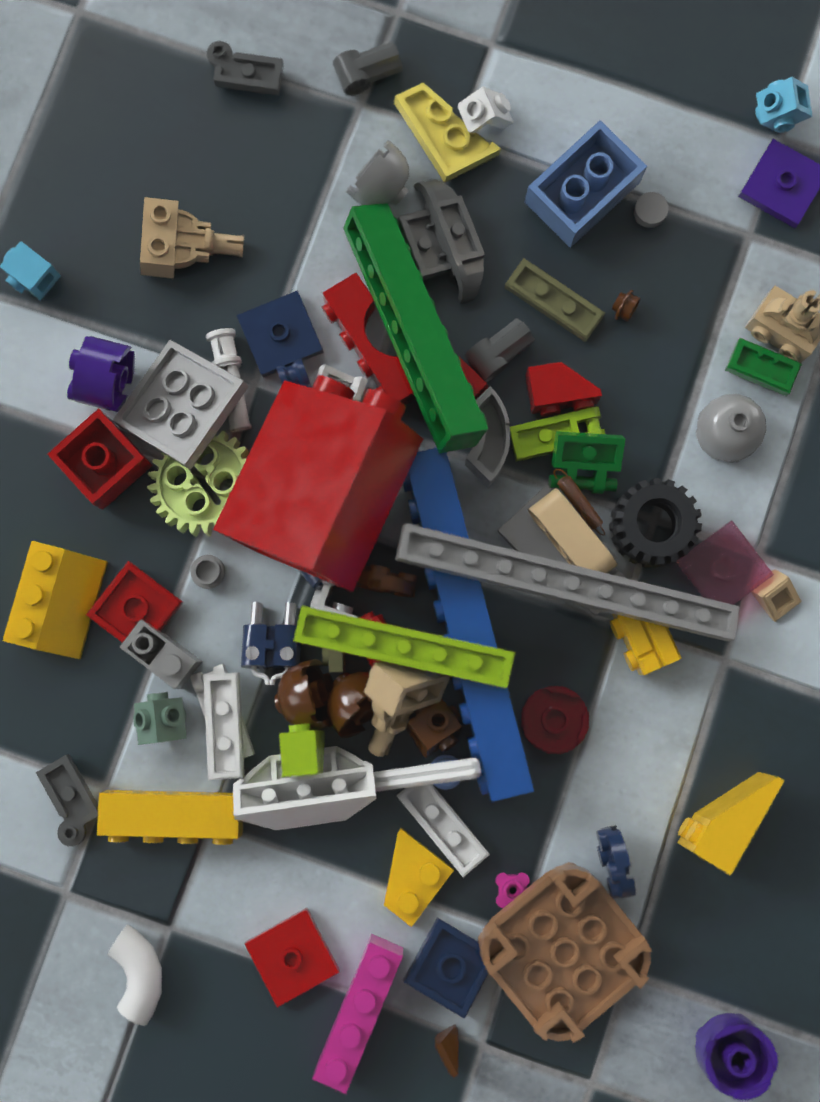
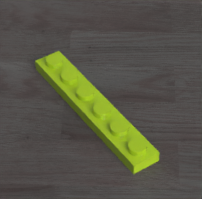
[294,606,515,688]

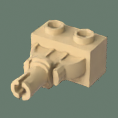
[140,197,244,278]
[745,285,820,363]
[364,661,450,757]

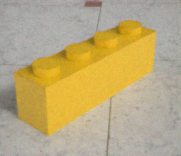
[97,790,243,845]

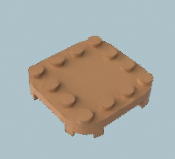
[478,862,652,1043]

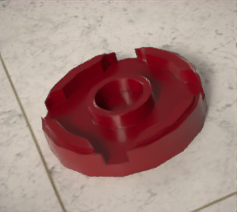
[521,686,590,754]

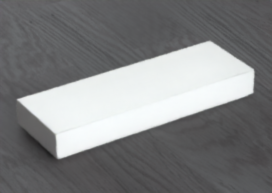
[203,672,245,780]
[397,784,490,877]

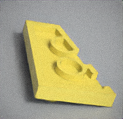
[394,83,501,183]

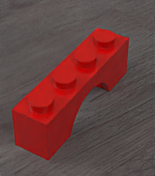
[321,272,416,405]

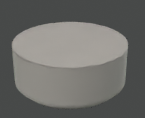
[634,192,668,228]

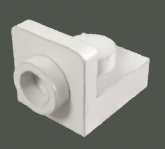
[310,584,358,618]

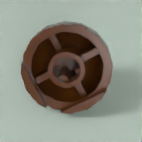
[275,659,334,731]
[325,672,374,738]

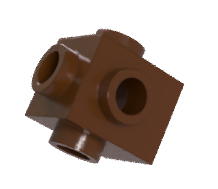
[406,699,463,758]

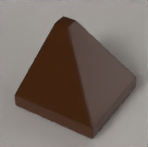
[435,1024,458,1078]

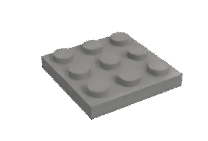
[112,340,249,470]

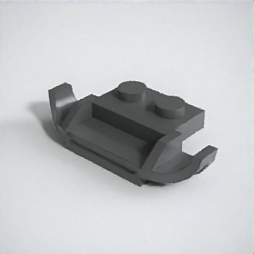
[397,180,485,304]

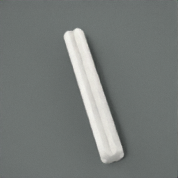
[374,758,481,792]

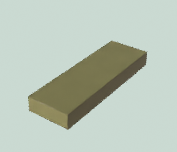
[504,258,605,343]

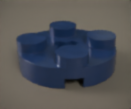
[596,825,636,899]

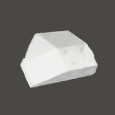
[233,746,376,830]

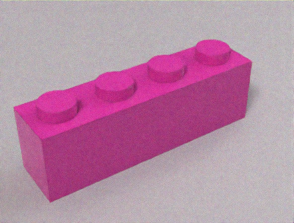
[313,933,403,1094]

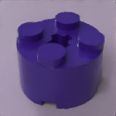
[67,336,135,412]
[695,1013,778,1100]

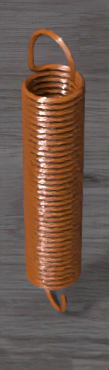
[553,469,605,536]

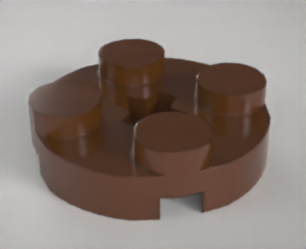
[355,565,419,598]

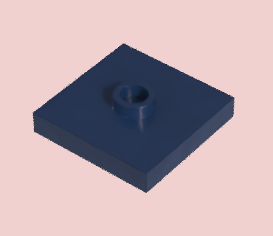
[237,290,324,378]
[402,917,489,1019]

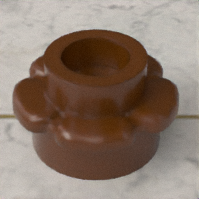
[612,290,641,322]

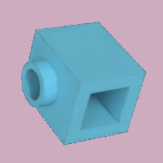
[0,241,61,301]

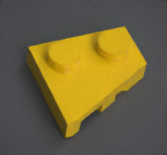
[384,828,454,927]

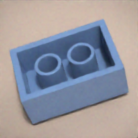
[525,120,647,248]

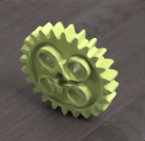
[147,431,249,537]

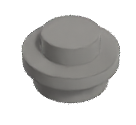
[191,555,225,589]

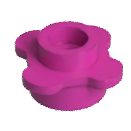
[495,872,530,908]

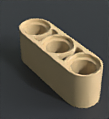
[528,488,617,573]

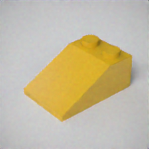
[677,772,785,875]

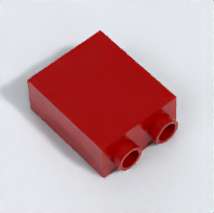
[213,375,424,592]

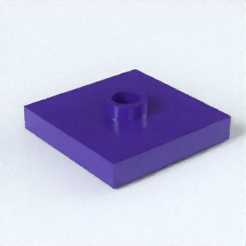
[738,138,820,228]

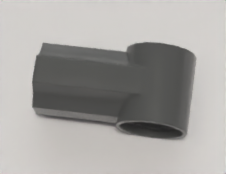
[333,42,402,96]
[465,318,535,382]

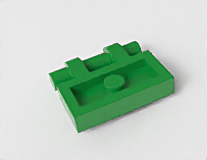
[548,431,625,494]

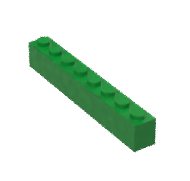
[343,203,488,454]

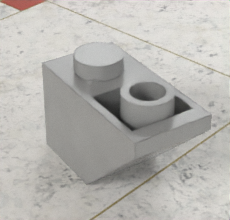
[120,619,203,689]

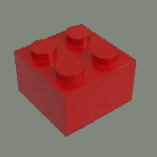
[47,408,153,510]

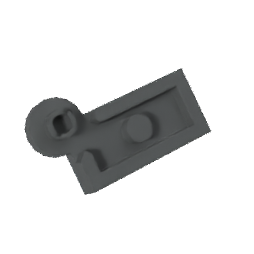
[207,41,284,95]
[36,754,98,847]

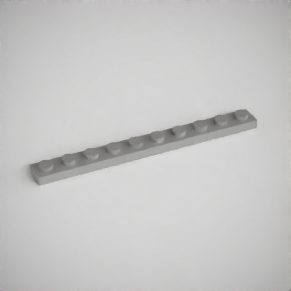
[395,523,739,642]

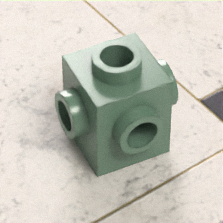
[133,692,187,745]

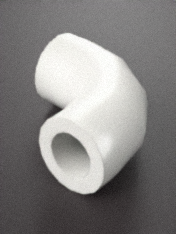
[107,924,162,1026]

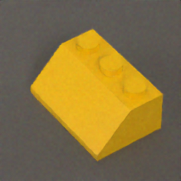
[2,541,108,659]

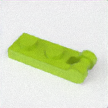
[510,407,606,462]

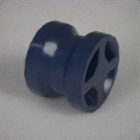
[276,358,312,388]

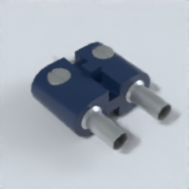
[241,602,302,685]

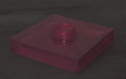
[676,520,774,605]

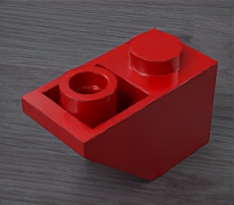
[525,362,602,417]

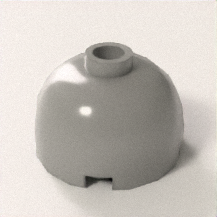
[346,140,409,205]
[696,394,767,462]

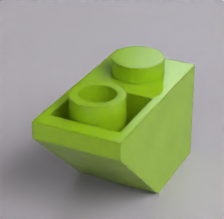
[279,724,325,777]

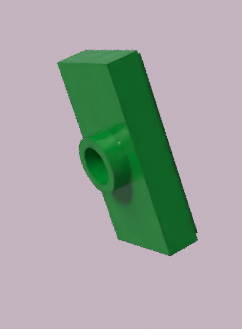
[725,338,802,396]

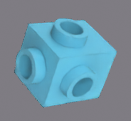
[755,77,813,133]

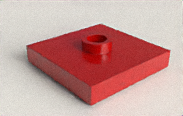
[86,561,184,643]
[244,907,340,1007]

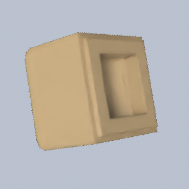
[750,570,801,622]

